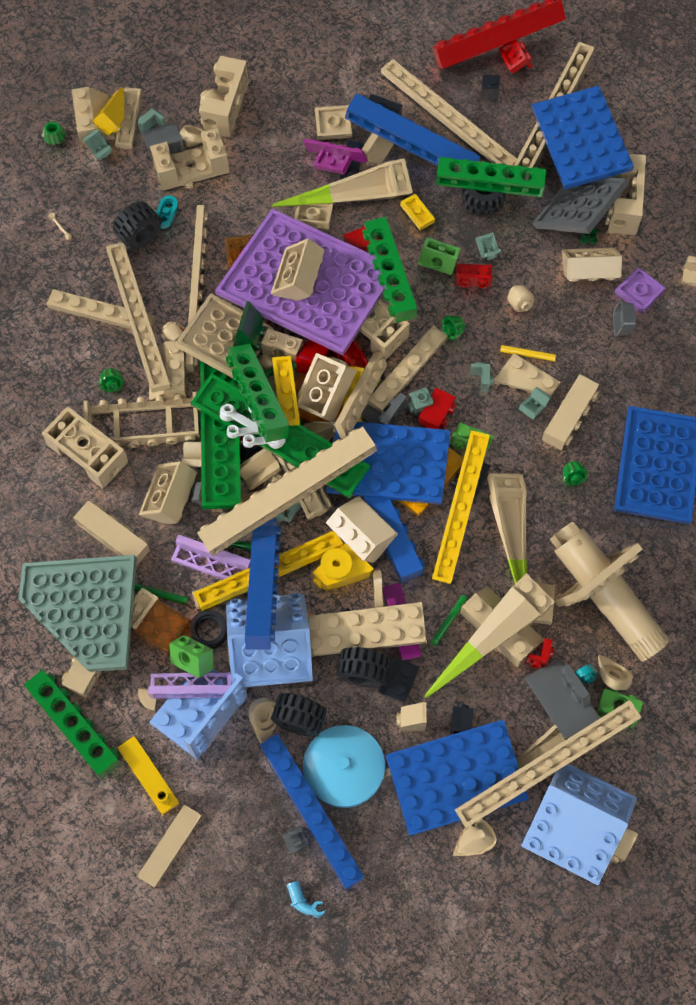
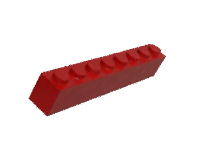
[432,0,566,69]

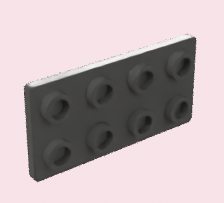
[525,660,600,740]

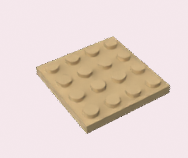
[175,293,274,378]

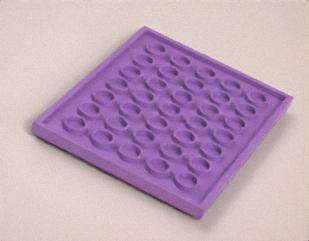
[215,209,391,355]

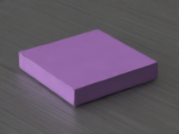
[614,267,666,314]

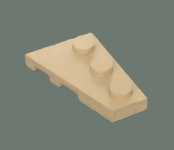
[493,354,560,397]

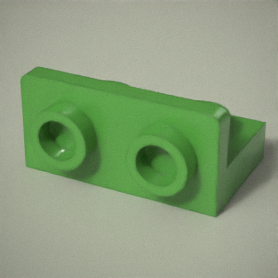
[450,422,494,458]

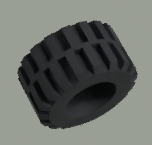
[461,173,506,217]
[113,201,162,250]
[336,647,390,688]
[271,693,327,737]

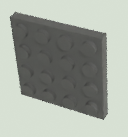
[533,177,628,234]

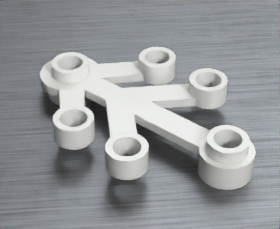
[220,404,285,449]

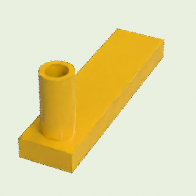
[272,356,300,426]
[117,736,180,815]

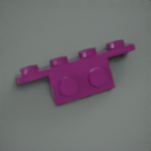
[303,139,368,175]
[382,583,421,661]

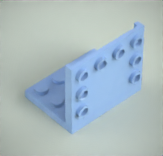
[226,593,313,687]
[149,669,248,760]
[521,764,637,885]

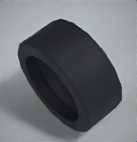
[189,610,227,649]

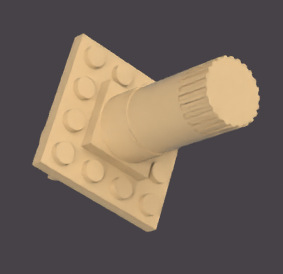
[550,521,670,661]

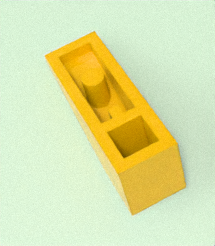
[93,87,124,136]

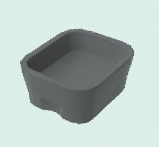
[613,300,636,337]

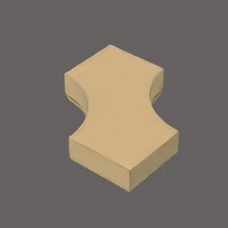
[373,570,383,608]

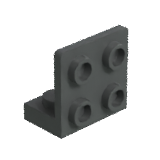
[143,123,185,161]
[361,387,407,425]

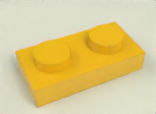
[400,194,435,231]

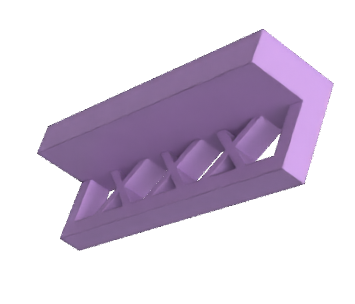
[171,534,250,580]
[148,673,232,699]

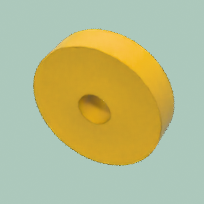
[321,548,352,581]

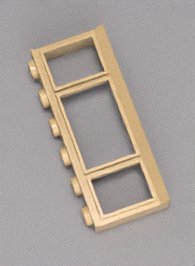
[83,392,201,448]

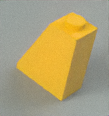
[312,543,374,592]

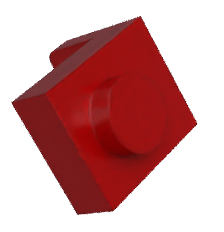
[526,638,555,668]

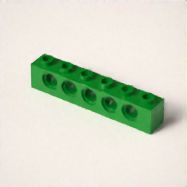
[436,157,546,198]
[362,217,417,323]
[226,344,290,443]
[24,669,120,779]

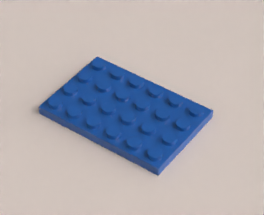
[532,85,634,189]
[614,406,696,525]
[327,422,450,505]
[386,719,529,836]

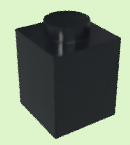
[480,74,500,102]
[450,704,474,734]

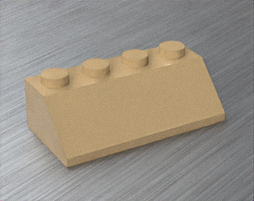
[460,586,544,668]

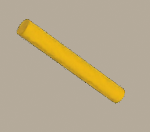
[500,345,556,362]

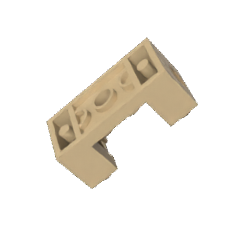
[199,56,249,138]
[150,128,230,191]
[605,153,646,235]
[359,300,410,360]
[259,328,303,398]
[42,406,128,489]

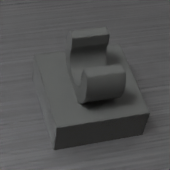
[189,482,202,506]
[282,826,310,855]

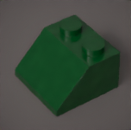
[233,301,266,352]

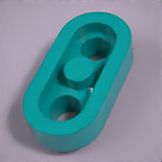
[156,195,179,229]
[575,664,598,684]

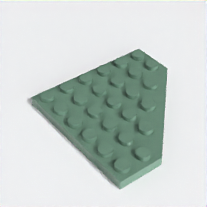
[18,555,137,672]

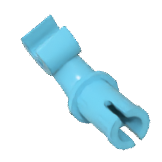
[287,881,326,918]

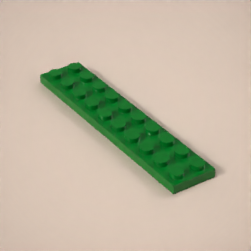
[200,360,241,510]
[190,374,371,499]

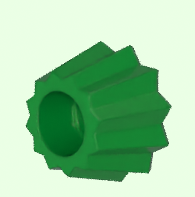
[42,121,67,146]
[442,315,466,340]
[98,368,125,393]
[563,461,589,487]

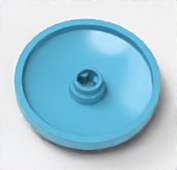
[303,725,385,808]

